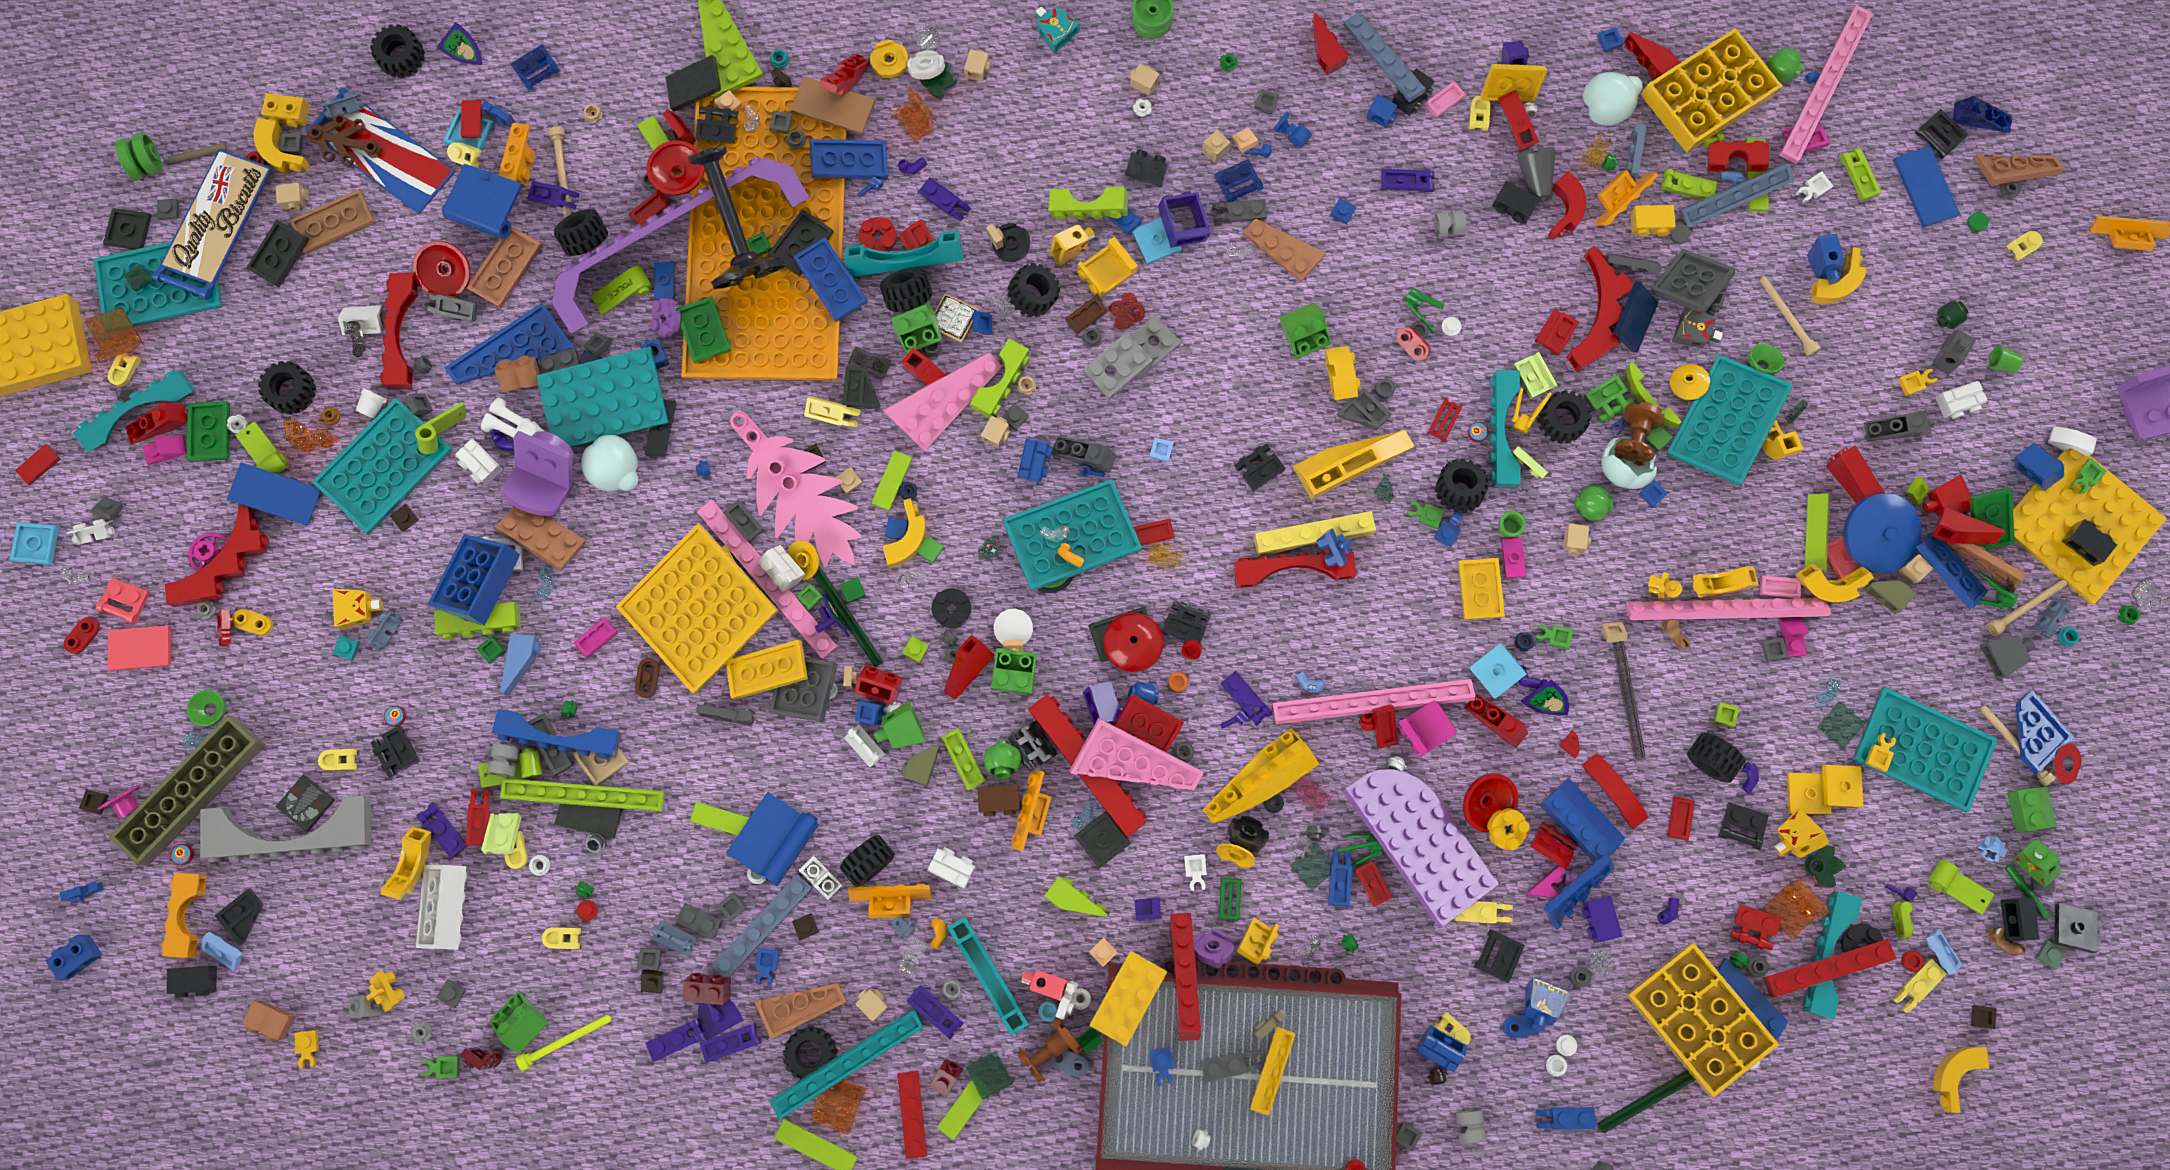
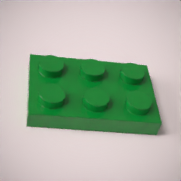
[676,296,732,364]
[187,401,230,462]
[1970,487,2014,551]

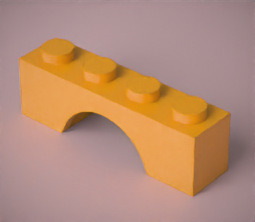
[161,873,207,958]

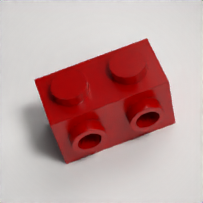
[854,665,903,705]

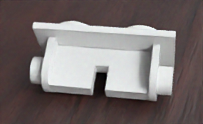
[66,518,115,545]
[844,725,885,767]

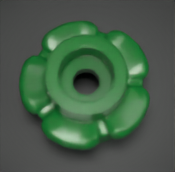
[1220,53,1238,71]
[1602,154,1619,172]
[2119,606,2140,625]
[561,700,577,719]
[574,881,594,899]
[1341,933,1359,953]
[1730,951,1750,970]

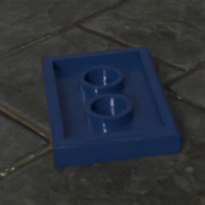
[1614,282,1659,353]

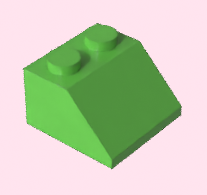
[2007,787,2057,833]

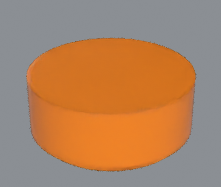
[1168,672,1188,693]

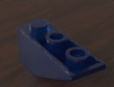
[1953,96,2012,133]

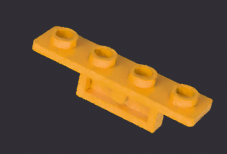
[499,123,535,187]
[1594,170,1658,226]
[2090,216,2170,251]
[1011,770,1051,851]
[848,884,931,919]

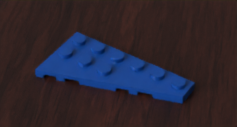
[444,303,574,385]

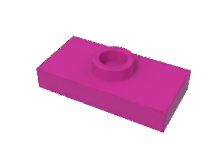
[1501,538,1526,579]
[573,617,618,659]

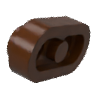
[635,658,660,698]

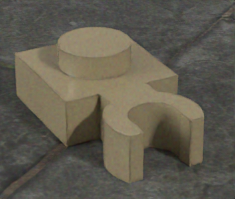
[1254,1009,1287,1040]

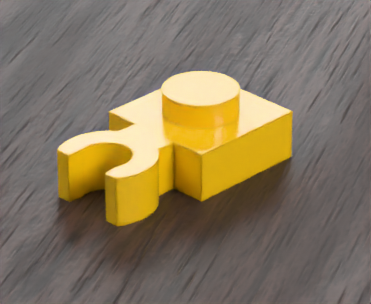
[1898,369,1937,396]
[1865,733,1896,772]
[294,1030,319,1068]

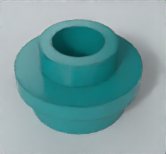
[770,49,789,69]
[2058,627,2079,647]

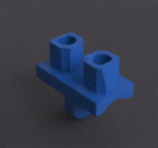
[1316,528,1353,567]

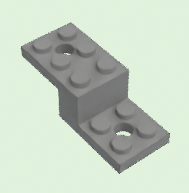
[1083,315,1181,399]

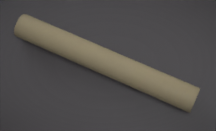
[168,143,227,164]

